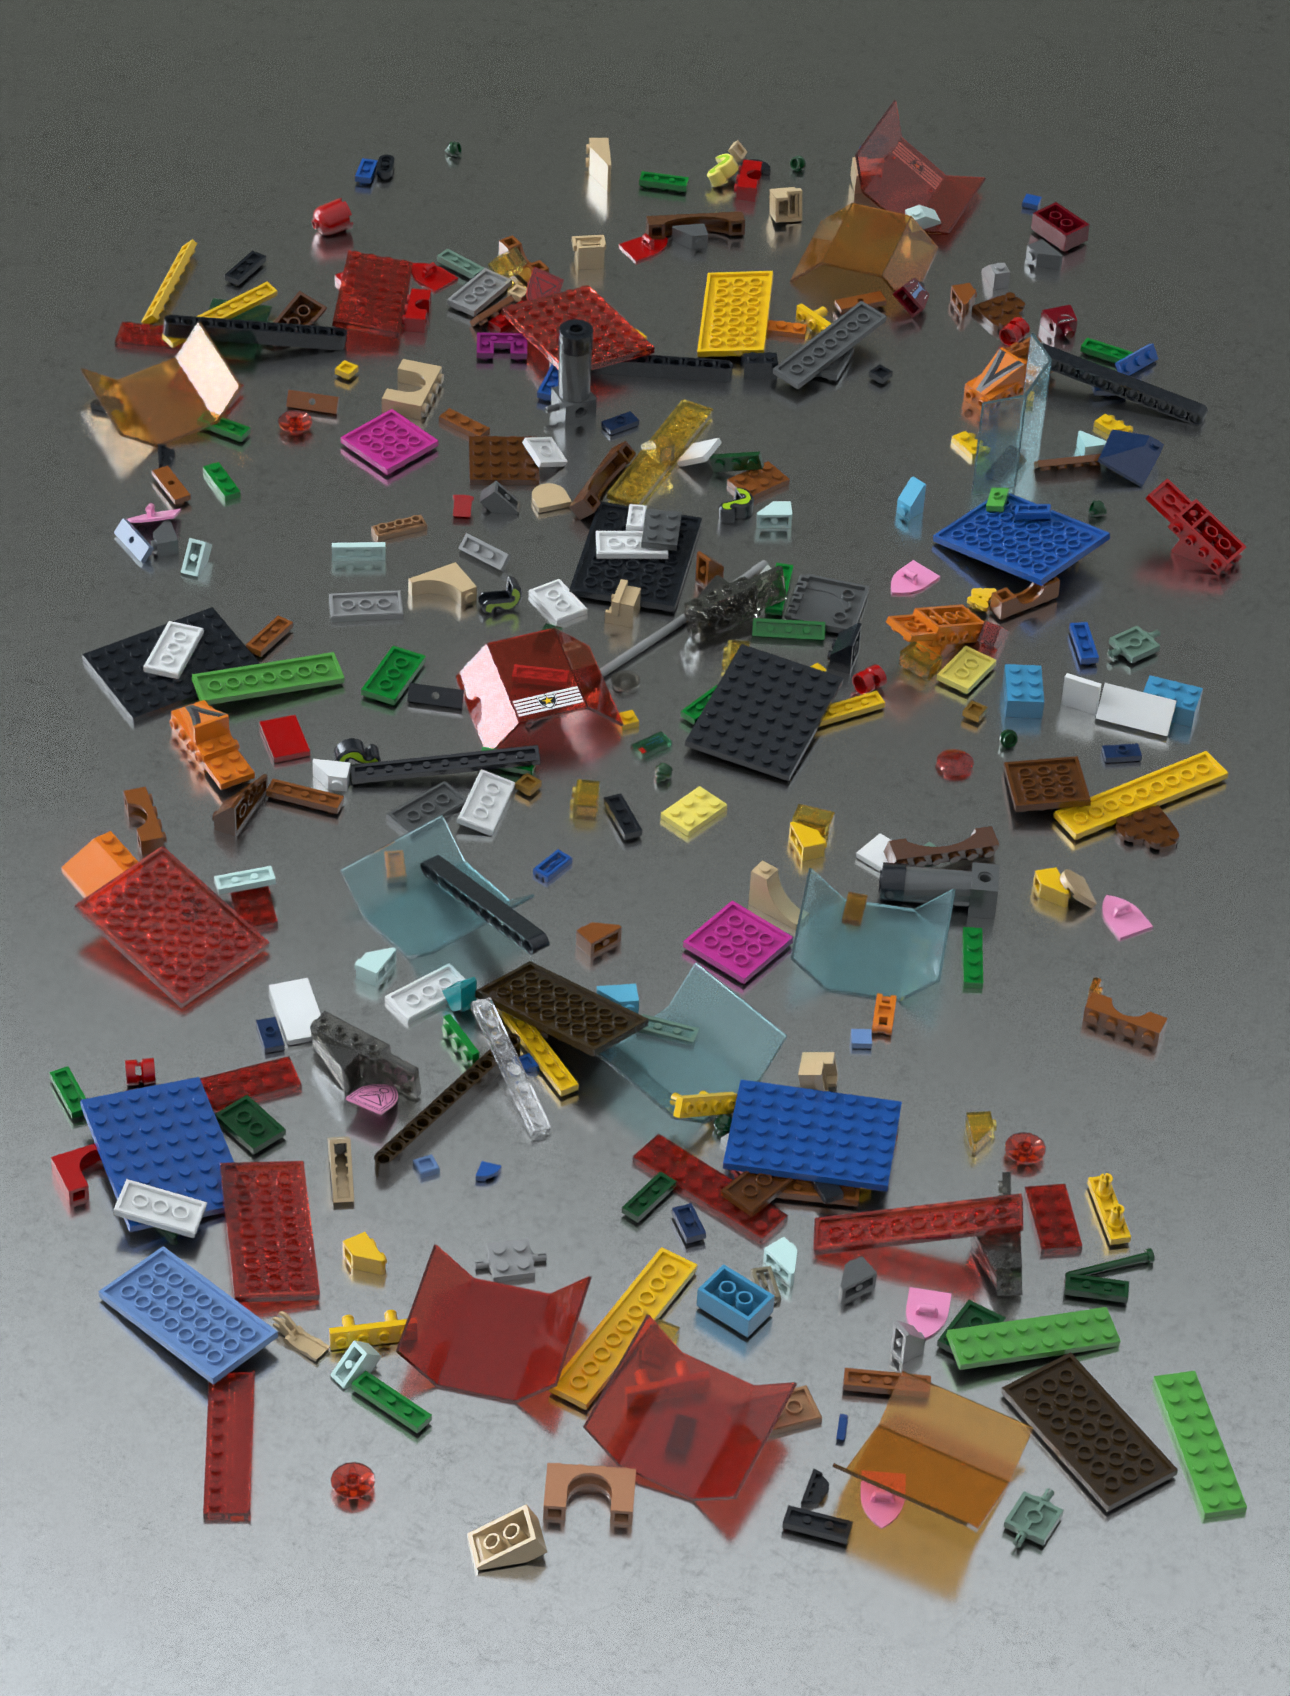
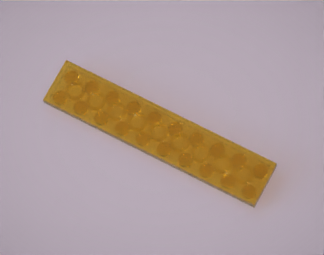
[607,399,713,506]

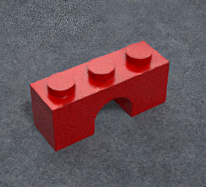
[734,159,762,202]
[402,288,432,333]

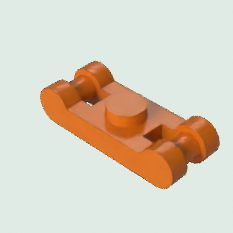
[872,993,897,1036]

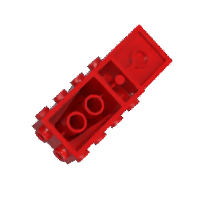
[1145,478,1247,575]

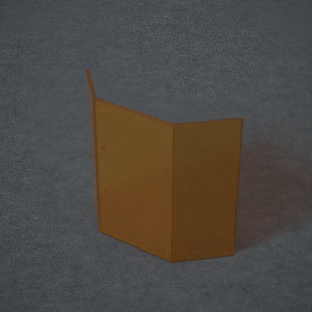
[790,203,938,292]
[80,322,241,448]
[833,1371,1034,1533]

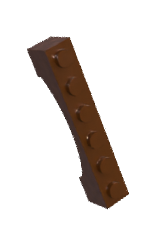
[646,211,745,239]
[569,441,636,520]
[883,826,1000,867]

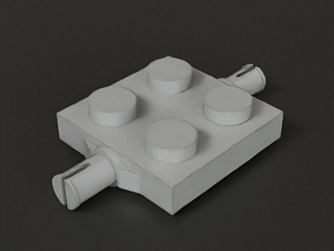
[475,1238,547,1283]

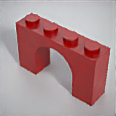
[51,1143,102,1205]

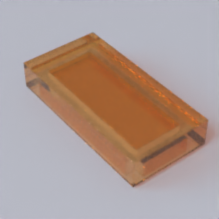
[841,892,868,926]

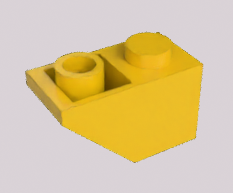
[1033,867,1071,908]
[343,1232,387,1275]

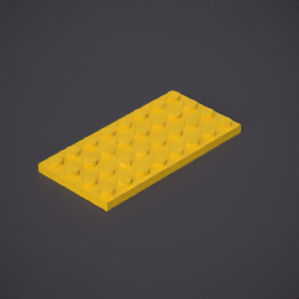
[697,271,774,357]

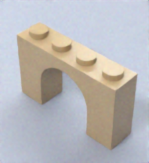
[382,359,444,420]

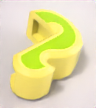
[707,154,739,187]

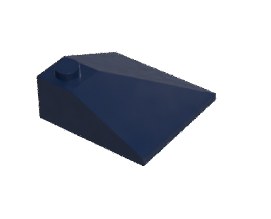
[1098,429,1164,487]

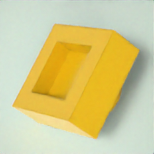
[335,360,359,380]
[615,710,639,731]

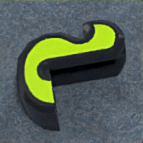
[718,487,754,524]
[478,576,522,614]
[333,738,381,764]

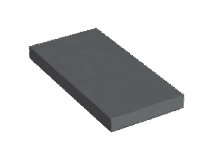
[386,781,467,839]

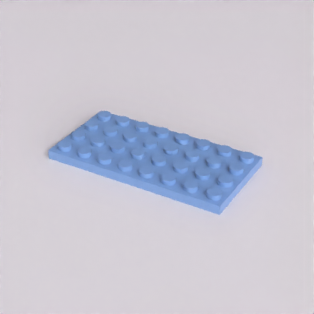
[98,1246,278,1384]

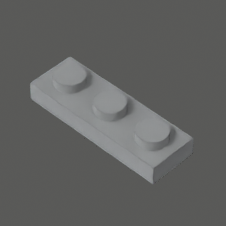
[458,533,511,572]

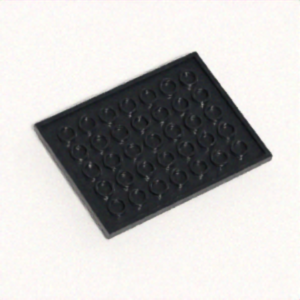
[569,501,703,612]
[82,607,260,724]
[685,644,844,781]

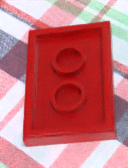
[259,715,310,763]

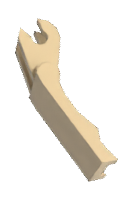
[272,1311,330,1361]

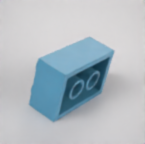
[1003,664,1044,719]
[1143,675,1203,727]
[696,1264,775,1338]

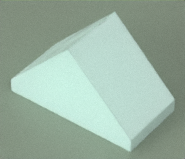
[1076,431,1106,456]

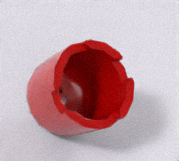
[312,198,353,236]

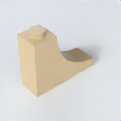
[408,562,477,606]
[749,860,807,930]
[327,1136,354,1203]

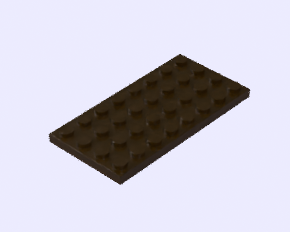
[475,961,649,1057]
[1001,1352,1178,1512]

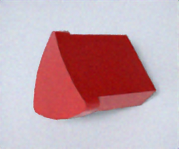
[453,495,474,519]

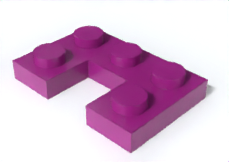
[477,332,527,360]

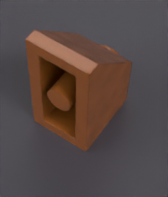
[950,283,977,318]
[695,551,724,588]
[576,922,622,958]

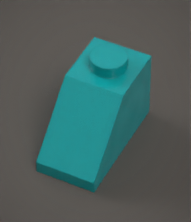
[442,977,477,1012]

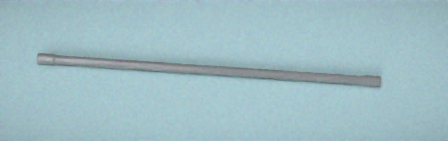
[524,560,769,727]

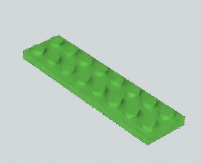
[192,652,345,705]
[946,1307,1121,1370]
[1153,1371,1247,1519]

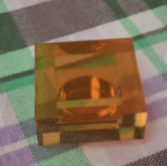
[1087,977,1103,1002]

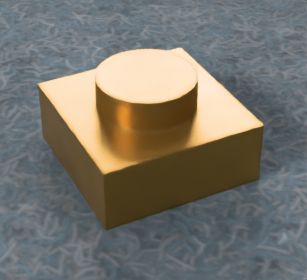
[962,700,988,723]
[515,773,542,796]

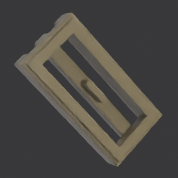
[750,1266,781,1303]

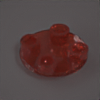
[936,749,974,778]

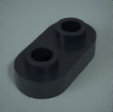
[377,154,395,179]

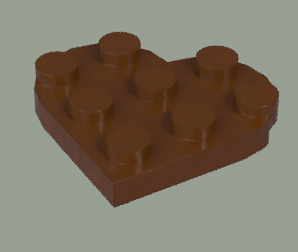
[972,292,1025,332]
[1115,805,1179,853]

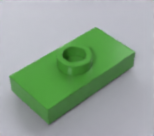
[986,488,1009,512]

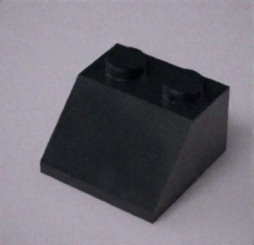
[740,352,778,380]
[827,623,862,674]

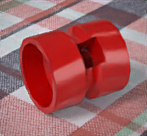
[999,317,1030,347]
[852,664,887,695]
[125,1058,156,1086]

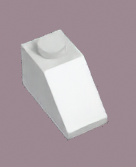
[313,759,351,792]

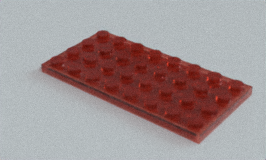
[332,251,413,338]
[220,1161,320,1302]

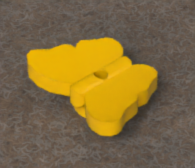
[967,588,996,612]

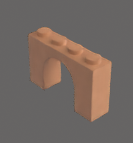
[543,1463,636,1525]

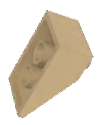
[585,138,611,192]
[468,1504,547,1570]

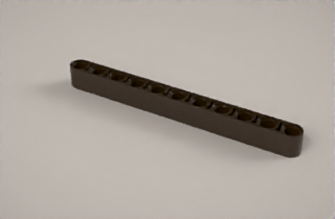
[374,1033,521,1178]

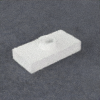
[626,504,647,531]

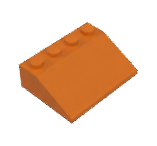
[61,831,152,915]

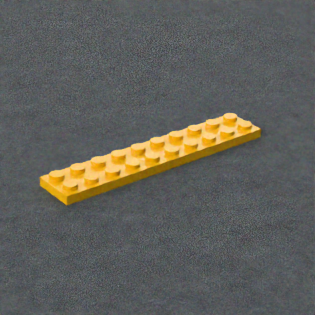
[1054,751,1228,840]
[549,1247,698,1410]

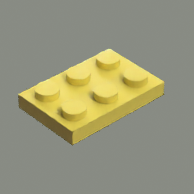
[936,646,997,694]
[661,786,727,837]

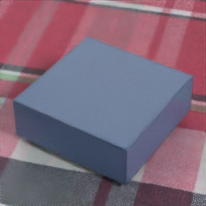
[851,1029,872,1049]
[413,1154,440,1179]

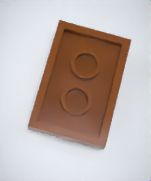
[727,461,790,500]

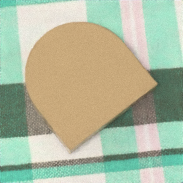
[532,483,572,513]
[1060,869,1097,908]

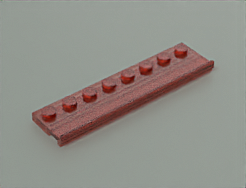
[203,1371,255,1519]

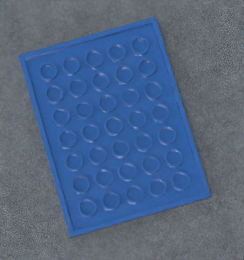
[933,493,1110,586]
[80,1077,251,1232]
[723,1080,902,1192]

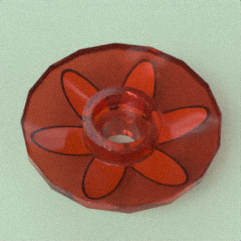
[278,410,313,433]
[1005,1132,1046,1164]
[331,1462,375,1499]

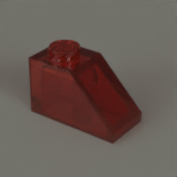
[977,621,1009,650]

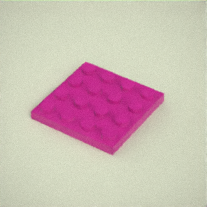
[341,409,438,475]
[683,900,793,984]

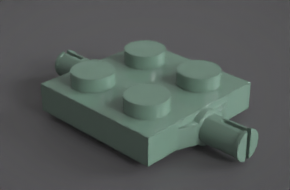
[1108,625,1161,663]
[1003,1488,1064,1547]

